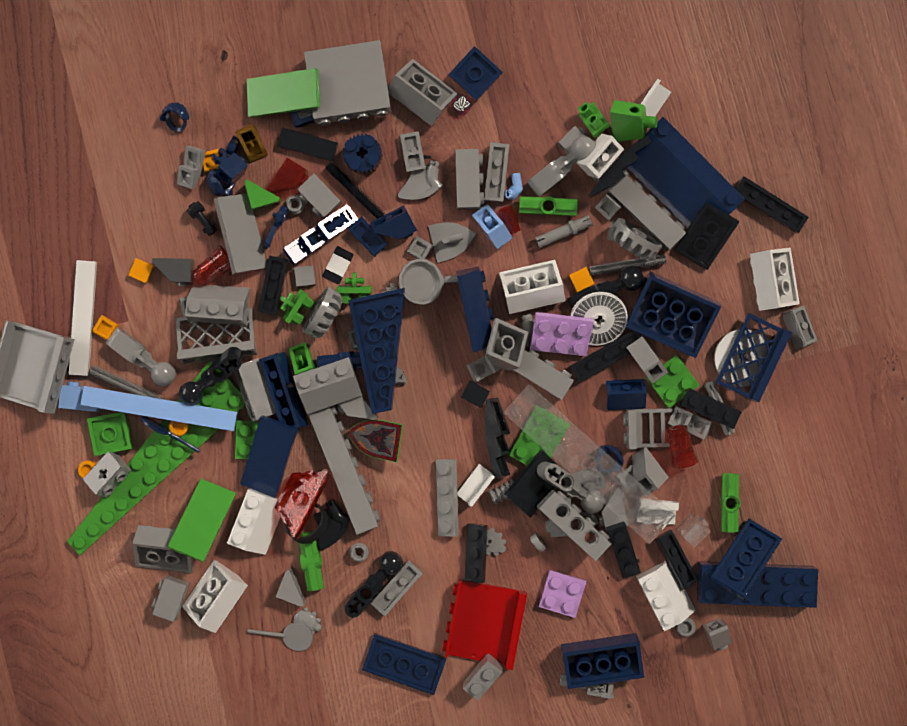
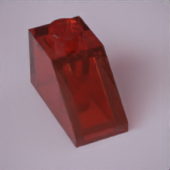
[267,157,309,194]

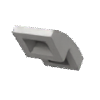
[400,131,426,172]
[177,145,206,189]
[466,356,502,382]
[668,406,713,440]

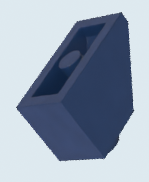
[370,205,417,239]

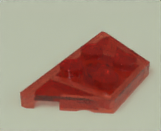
[274,469,332,539]

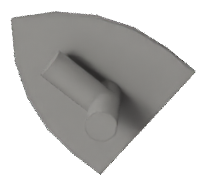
[428,222,476,263]

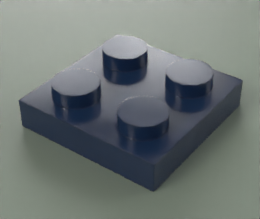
[448,46,503,101]

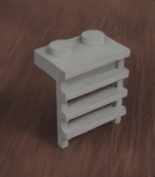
[623,408,673,449]

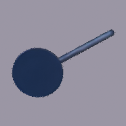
[141,416,200,453]

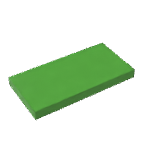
[247,68,320,118]
[168,479,236,563]

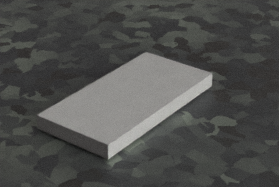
[214,193,267,274]

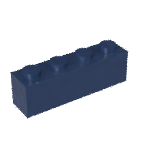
[259,352,308,428]

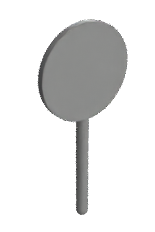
[247,622,313,651]

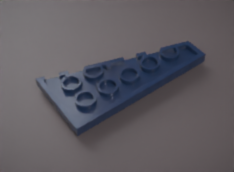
[348,288,405,414]

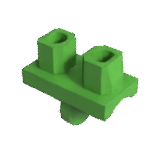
[578,102,611,138]
[337,272,373,303]
[280,289,314,325]

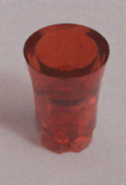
[192,245,231,286]
[668,424,698,468]

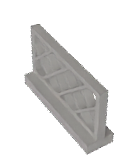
[176,308,257,365]

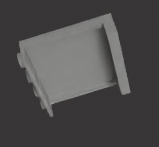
[304,40,392,126]
[0,321,75,414]

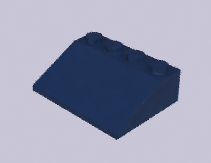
[625,271,721,358]

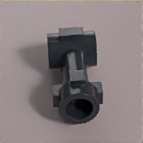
[186,201,218,236]

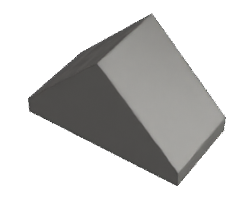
[276,567,306,607]

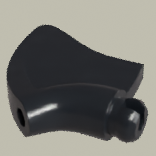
[313,499,350,550]

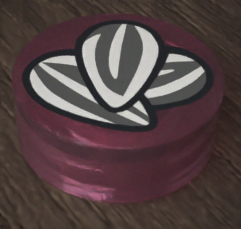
[452,94,471,115]

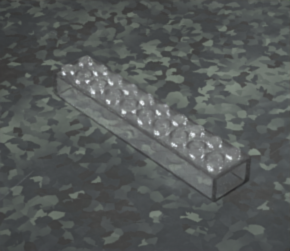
[503,384,676,544]

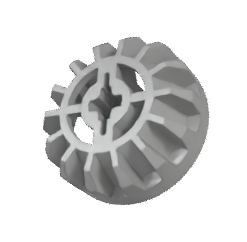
[611,218,662,261]
[302,286,343,338]

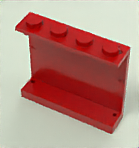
[442,579,527,670]

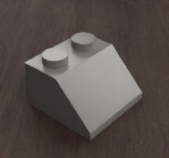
[485,318,528,371]

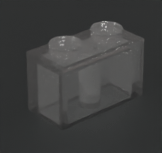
[675,514,711,548]

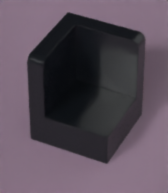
[461,380,490,408]

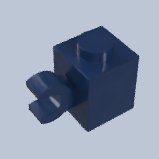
[211,148,248,187]

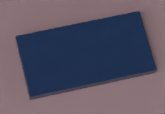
[240,415,298,498]
[709,519,782,601]
[362,633,447,695]

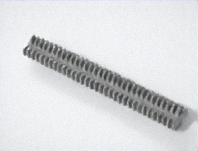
[589,254,667,276]
[90,365,163,399]

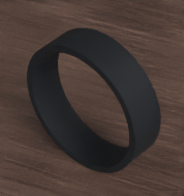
[285,500,328,544]

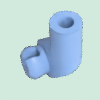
[504,173,523,200]

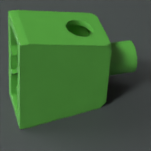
[610,100,657,142]

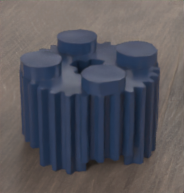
[343,133,383,175]

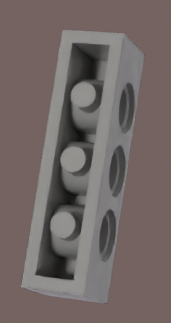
[536,490,611,561]

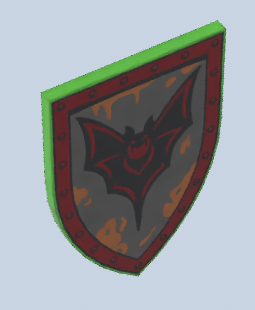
[347,419,403,462]

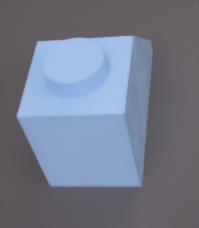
[472,204,513,249]
[58,381,102,412]

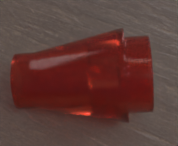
[498,204,521,234]

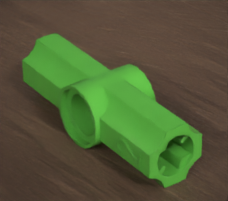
[519,197,578,216]
[720,473,741,532]
[298,531,324,591]

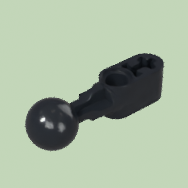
[567,266,644,309]
[179,347,243,406]
[345,551,403,618]

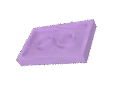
[529,312,594,356]

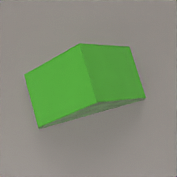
[244,179,282,210]
[289,342,316,375]

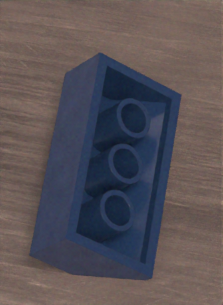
[456,266,493,352]
[561,633,644,689]

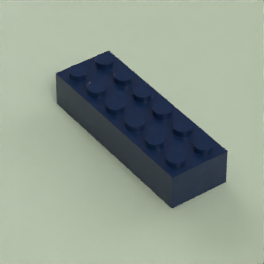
[697,561,818,608]

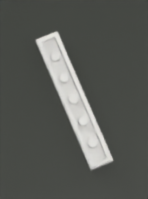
[69,260,97,376]

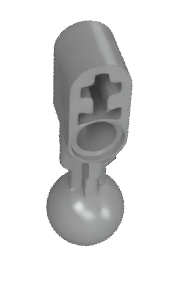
[527,136,595,197]
[106,327,176,386]
[537,461,605,514]

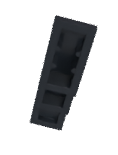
[589,136,651,198]
[485,398,510,479]

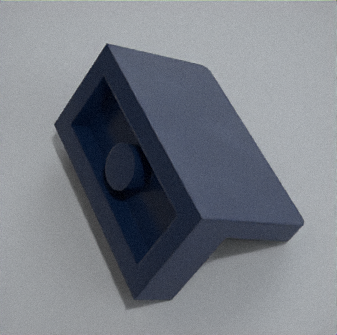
[606,379,647,410]

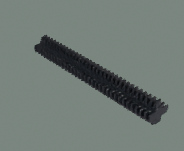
[325,162,386,219]

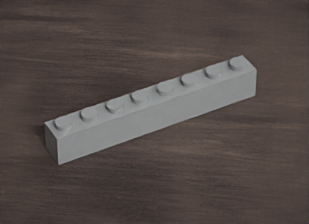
[558,126,686,251]
[308,405,381,535]

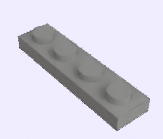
[436,459,459,537]

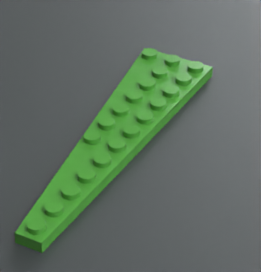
[67,361,246,555]

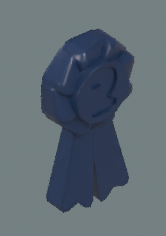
[263,205,288,249]

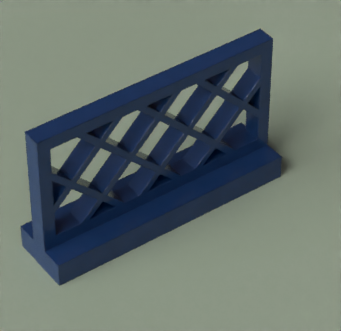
[715,313,792,402]

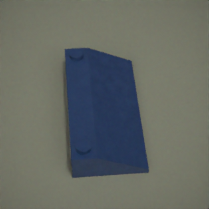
[627,117,745,229]

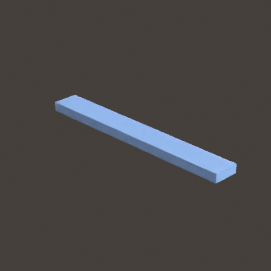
[80,386,238,431]

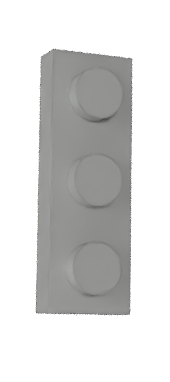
[484,142,510,202]
[371,560,423,616]

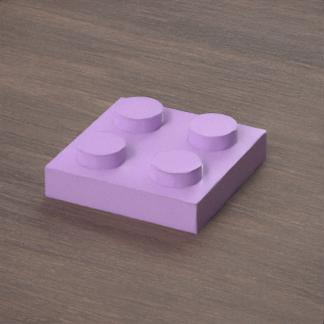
[538,569,587,618]

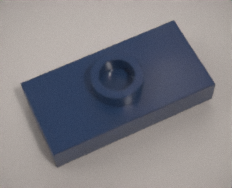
[348,216,388,257]

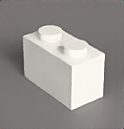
[577,134,624,178]

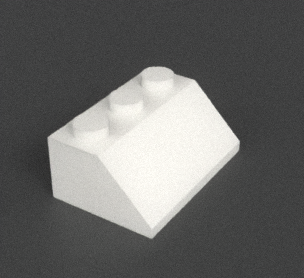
[750,248,800,311]
[499,260,565,314]
[227,488,287,555]
[182,560,248,633]
[636,561,696,631]

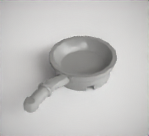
[398,259,458,305]

